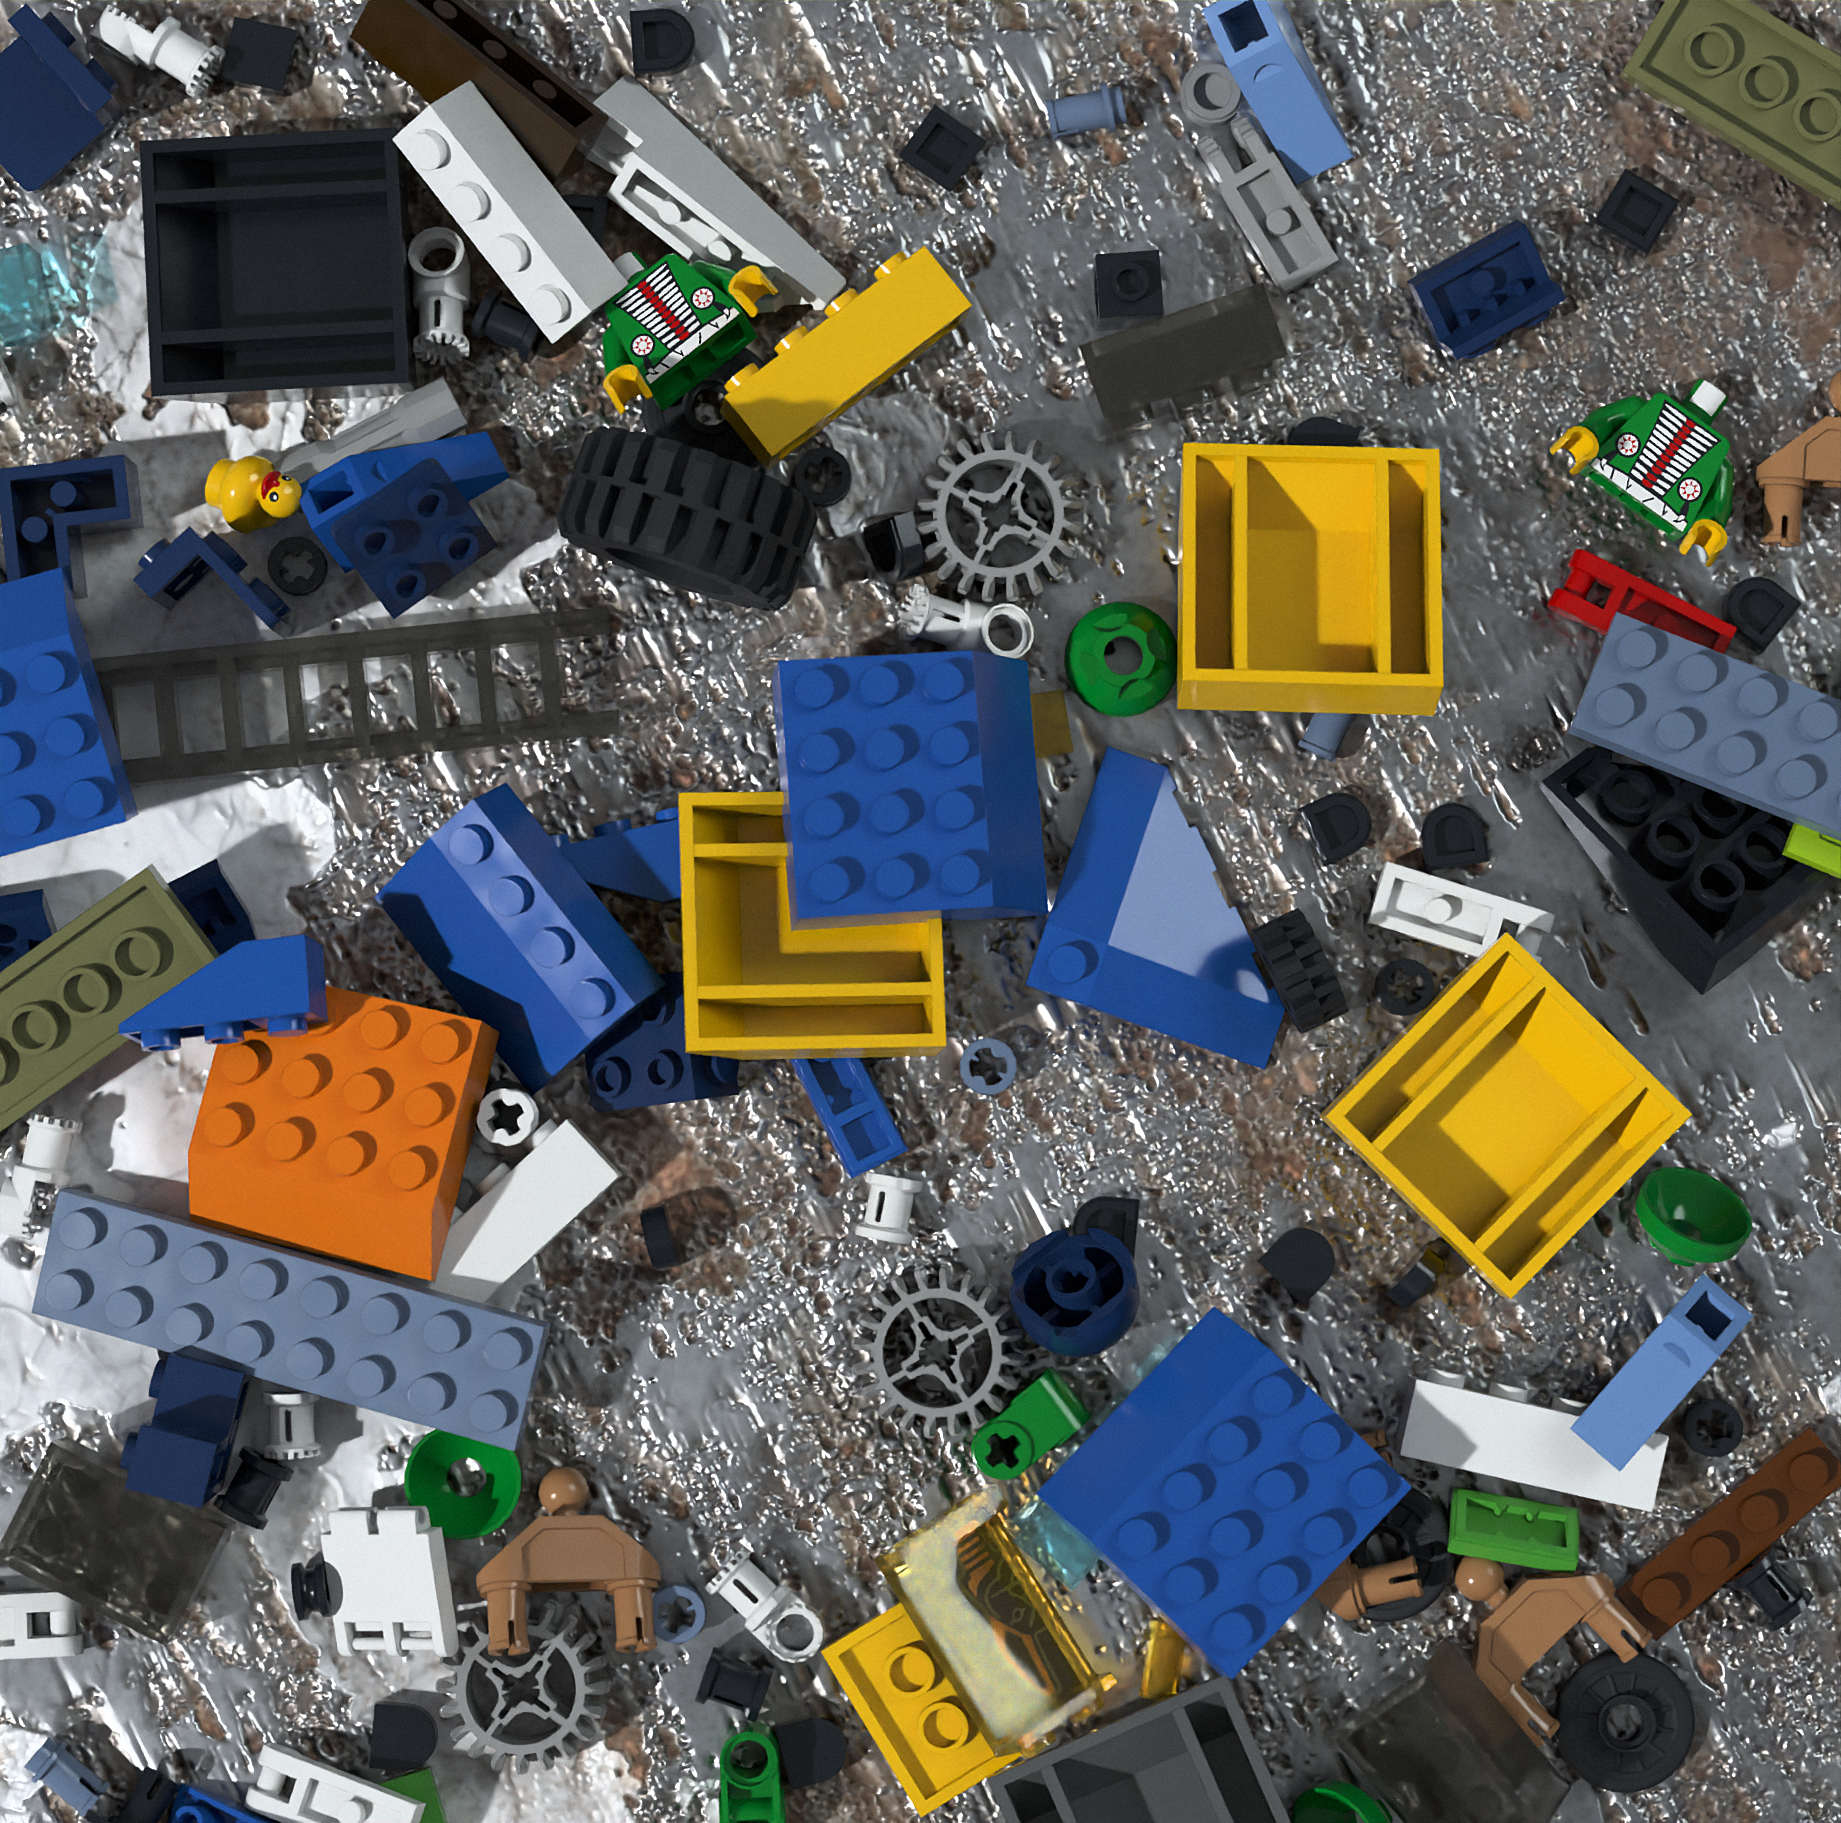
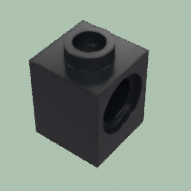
[1092,250,1164,331]

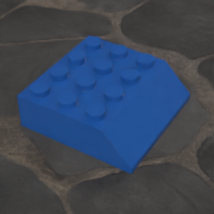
[0,567,139,857]
[772,650,1049,931]
[1035,1307,1412,1679]

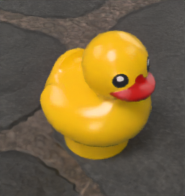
[205,455,302,534]

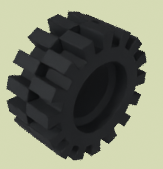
[1251,908,1349,1034]

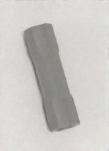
[273,376,469,514]

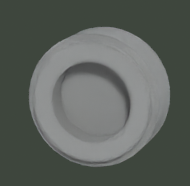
[1180,60,1244,128]

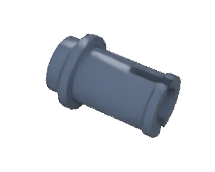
[1045,82,1127,140]
[1298,713,1356,763]
[24,1737,110,1817]

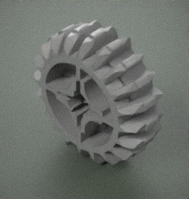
[914,431,1085,604]
[851,1264,1024,1438]
[436,1597,611,1774]

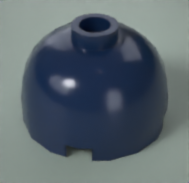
[1009,1228,1140,1358]

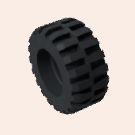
[557,426,818,611]

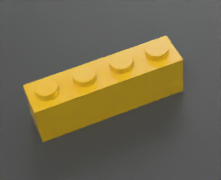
[720,245,972,471]

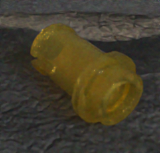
[1138,1617,1189,1701]

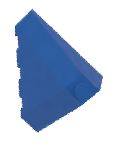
[1024,746,1285,1070]

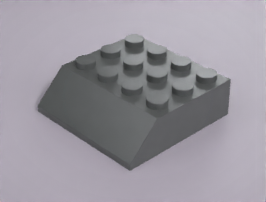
[987,1675,1291,1823]

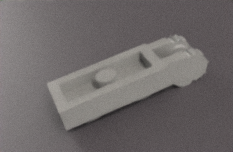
[1196,115,1339,297]

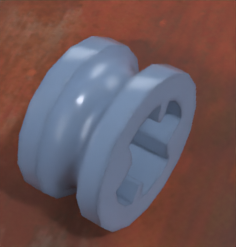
[960,1038,1017,1095]
[652,1582,707,1644]

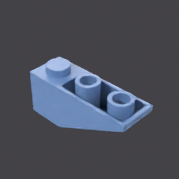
[1202,0,1355,185]
[1570,1273,1753,1472]

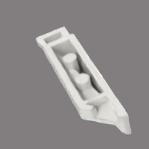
[586,75,846,313]

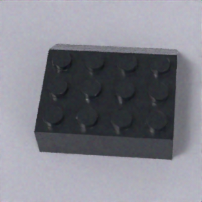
[139,127,417,405]

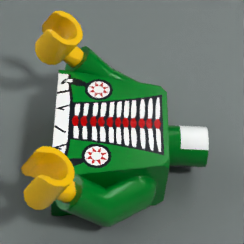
[602,252,778,415]
[1549,379,1734,567]

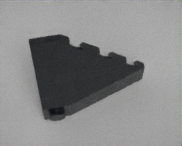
[1539,747,1839,995]

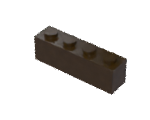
[350,0,610,189]

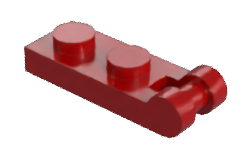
[1547,548,1737,654]

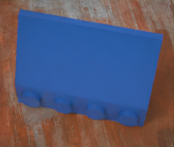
[374,783,667,1096]

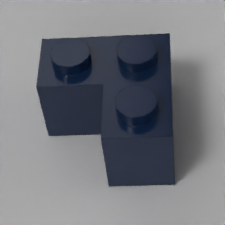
[0,454,144,599]
[120,1352,252,1508]

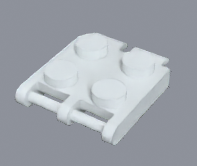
[320,1506,459,1657]

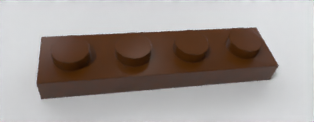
[1614,1425,1841,1641]

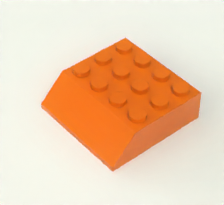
[188,985,500,1282]

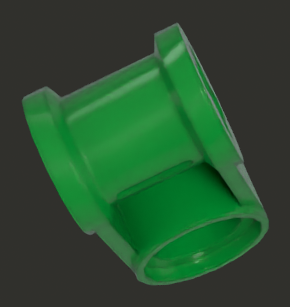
[971,1366,1093,1480]
[719,1720,787,1823]

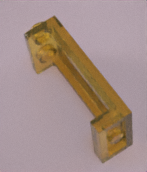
[874,1483,1117,1759]

